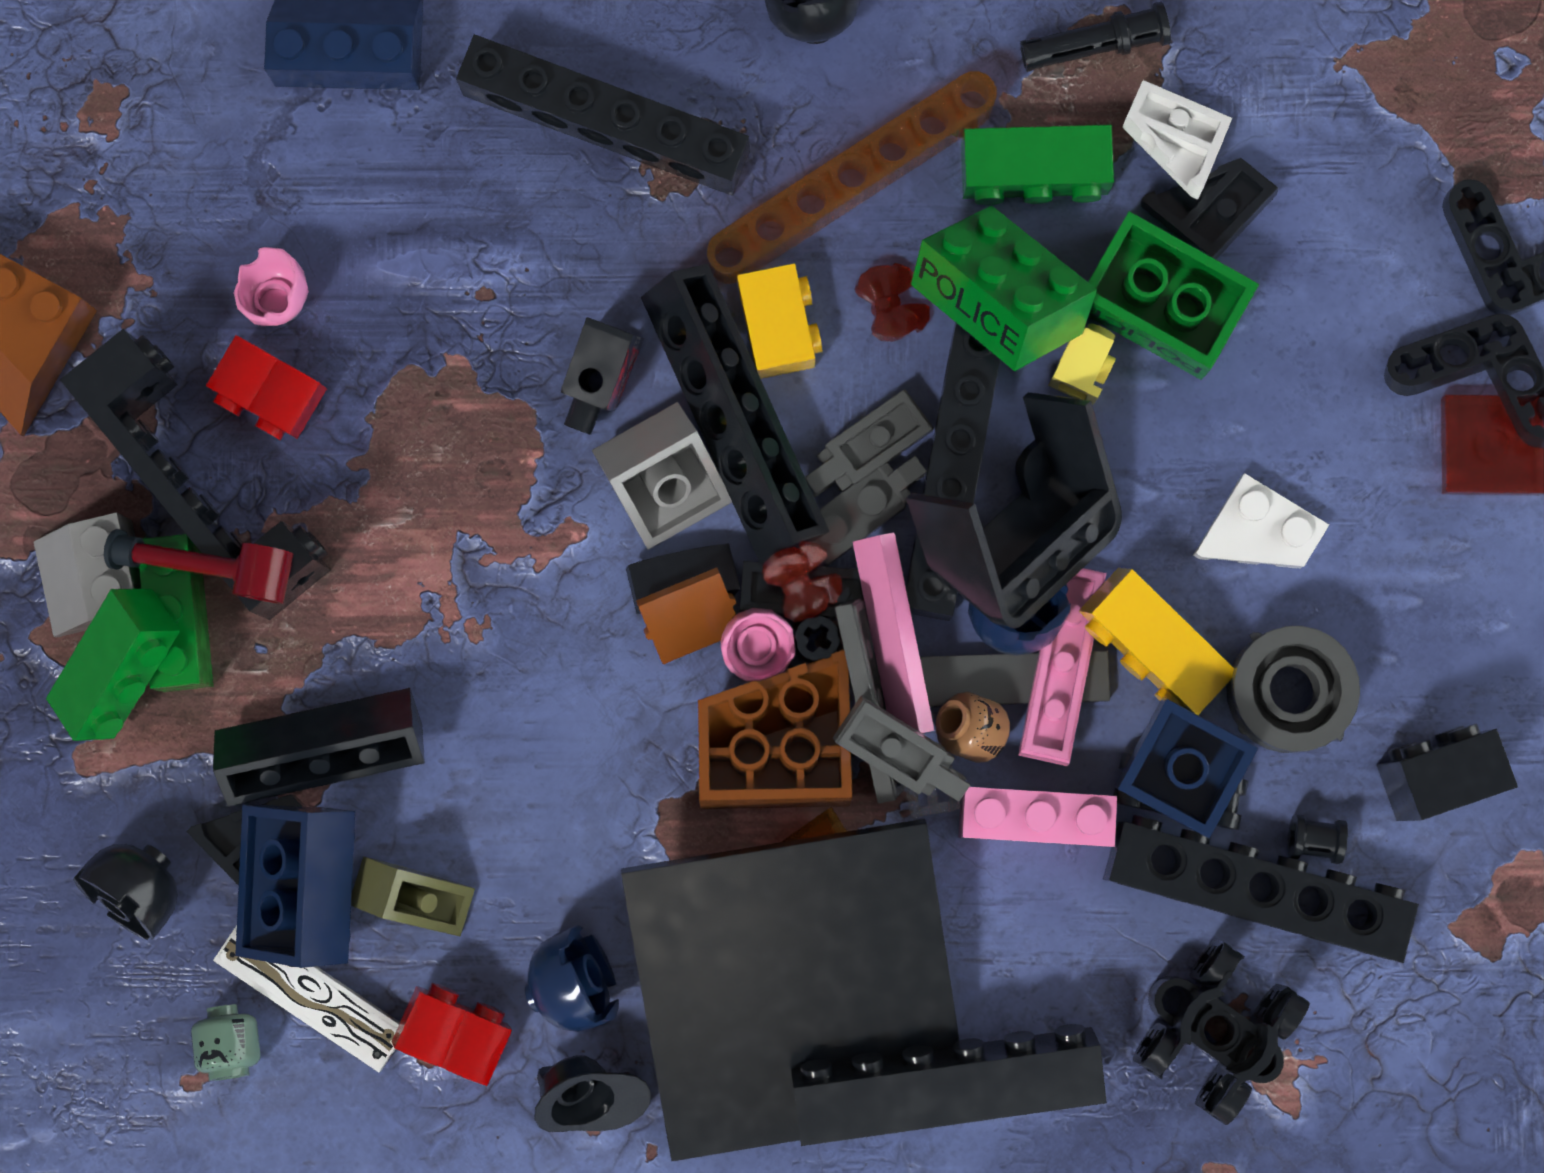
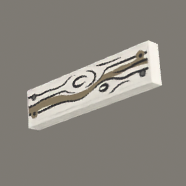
[213,925,400,1072]

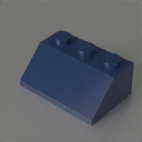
[264,0,423,90]
[235,805,355,968]

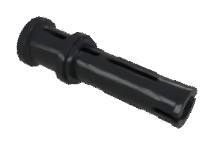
[1020,1,1171,72]

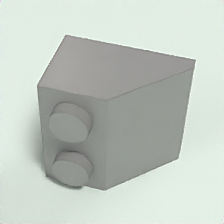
[592,402,732,550]
[34,513,141,638]

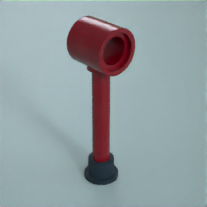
[104,529,294,604]

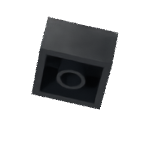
[1376,723,1518,821]

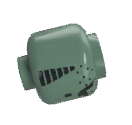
[191,1004,260,1081]

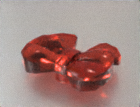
[854,263,930,342]
[762,541,842,622]

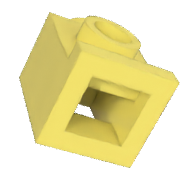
[1048,324,1116,405]

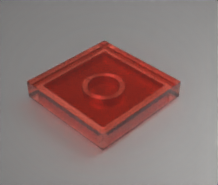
[1441,395,1544,496]

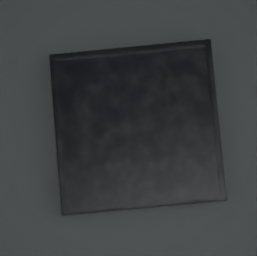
[621,819,959,1162]

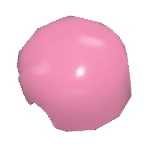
[234,247,309,326]
[720,608,796,682]

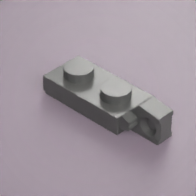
[805,389,934,498]
[810,456,927,566]
[833,696,970,801]

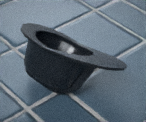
[534,1055,651,1132]

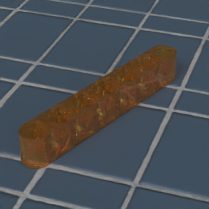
[707,71,997,284]

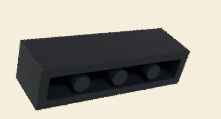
[213,688,425,806]

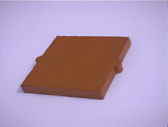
[636,568,736,664]

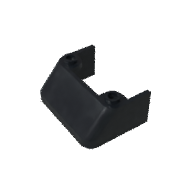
[906,392,1122,628]

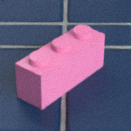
[959,787,1117,847]

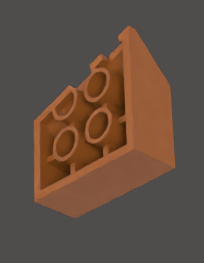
[0,254,97,437]
[698,650,852,809]

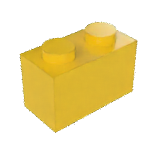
[737,263,823,379]

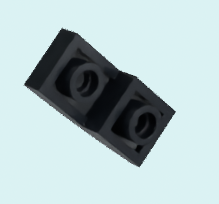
[626,543,740,614]

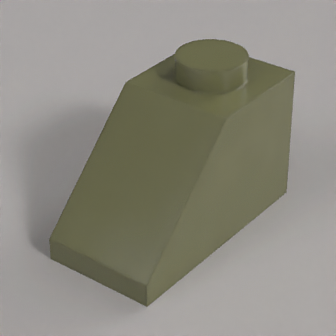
[351,856,475,937]

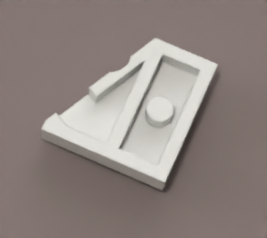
[1122,80,1232,199]
[1193,473,1329,569]

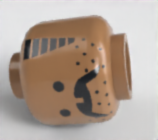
[936,692,1010,763]

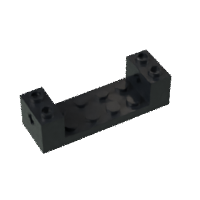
[60,329,331,620]

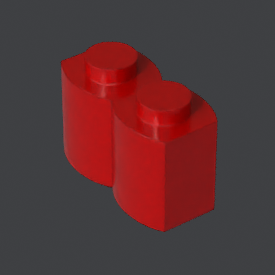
[206,335,327,441]
[391,983,512,1086]

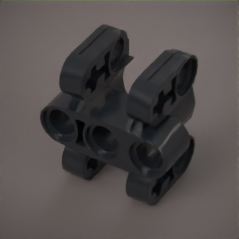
[1133,940,1310,1125]

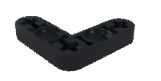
[1442,179,1544,315]
[1384,314,1544,448]

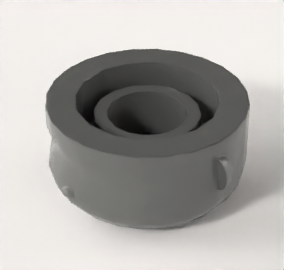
[1226,626,1360,753]

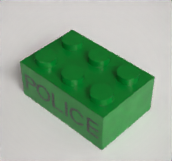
[911,205,1097,371]
[1088,211,1259,380]

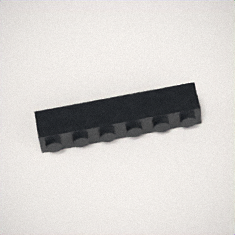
[791,1024,1107,1146]

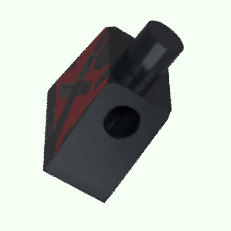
[561,317,644,435]

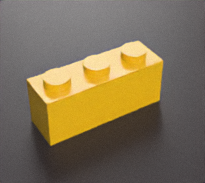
[1079,568,1234,715]

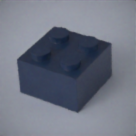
[1115,697,1259,839]

